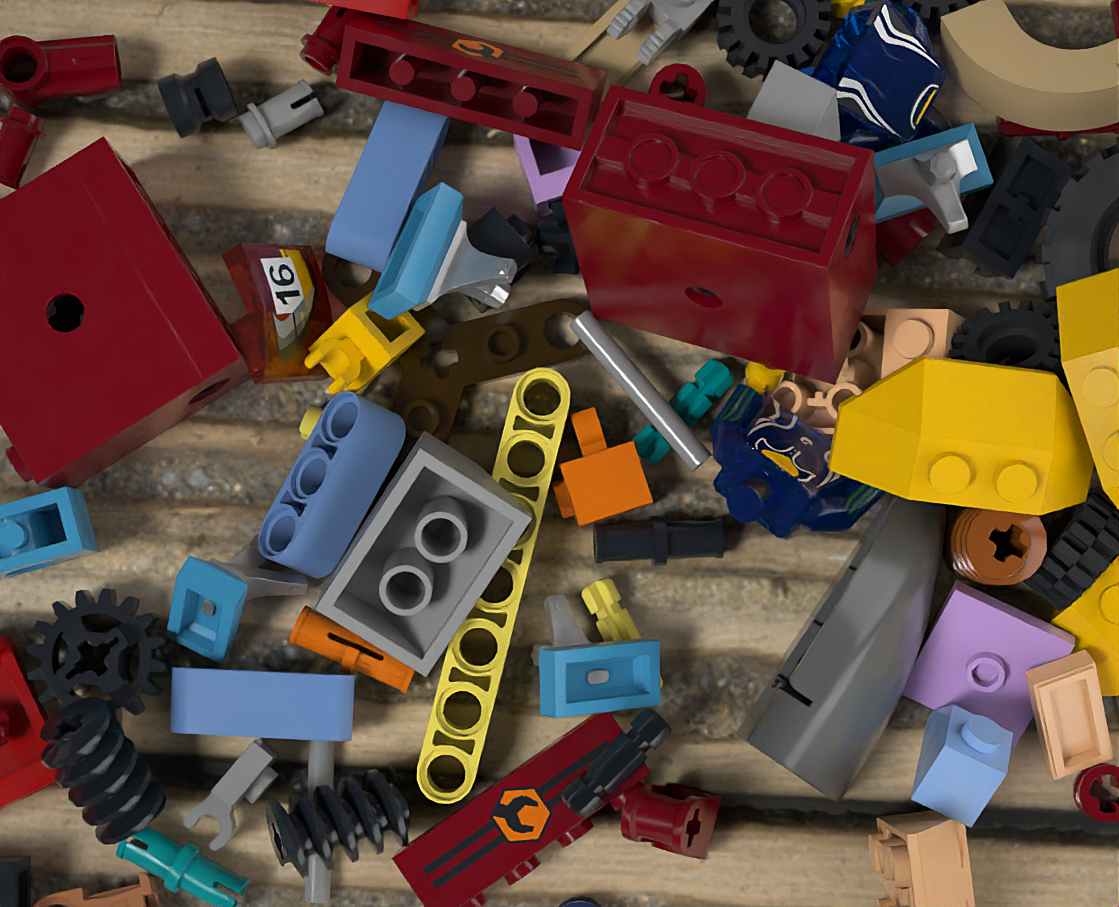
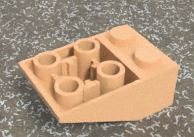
[757,308,966,439]
[868,811,975,907]

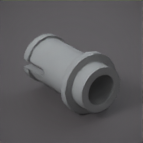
[239,79,324,150]

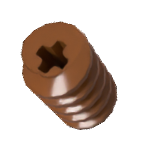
[943,507,1047,585]

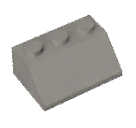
[315,431,532,677]

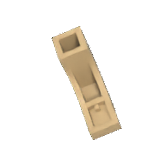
[940,0,1119,131]

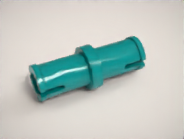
[116,826,249,907]

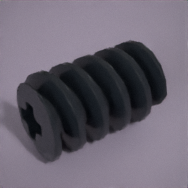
[40,697,167,845]
[265,764,410,878]

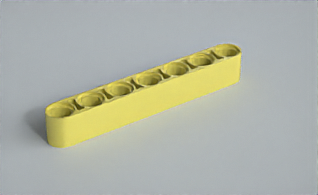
[417,368,571,804]

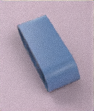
[325,100,451,273]
[258,391,406,579]
[169,667,355,741]

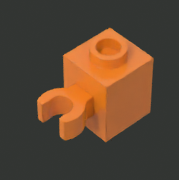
[551,407,653,529]

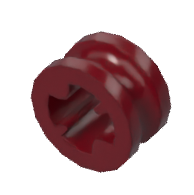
[1073,763,1119,822]

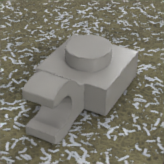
[183,738,281,851]

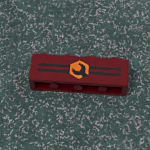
[335,11,608,152]
[392,712,652,907]

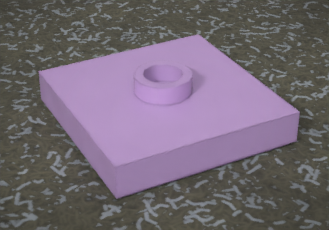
[902,580,1075,748]

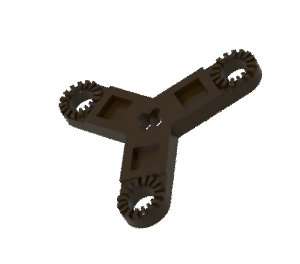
[321,253,589,501]

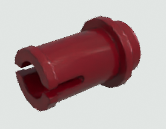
[299,5,363,76]
[0,106,47,190]

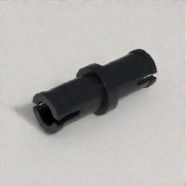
[593,515,724,566]

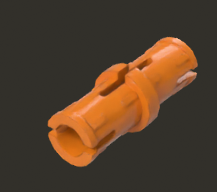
[289,605,417,694]

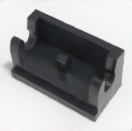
[936,136,1075,280]

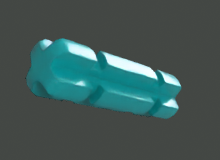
[632,358,735,465]

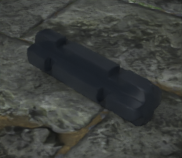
[561,708,672,818]

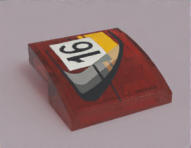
[221,242,333,384]

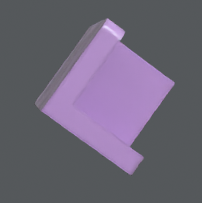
[513,134,582,216]

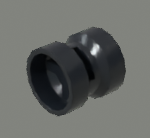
[157,57,240,139]

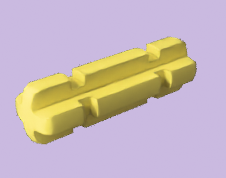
[582,578,663,688]

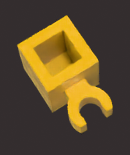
[304,290,426,395]

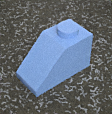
[911,705,1013,828]

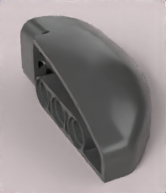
[735,493,947,804]

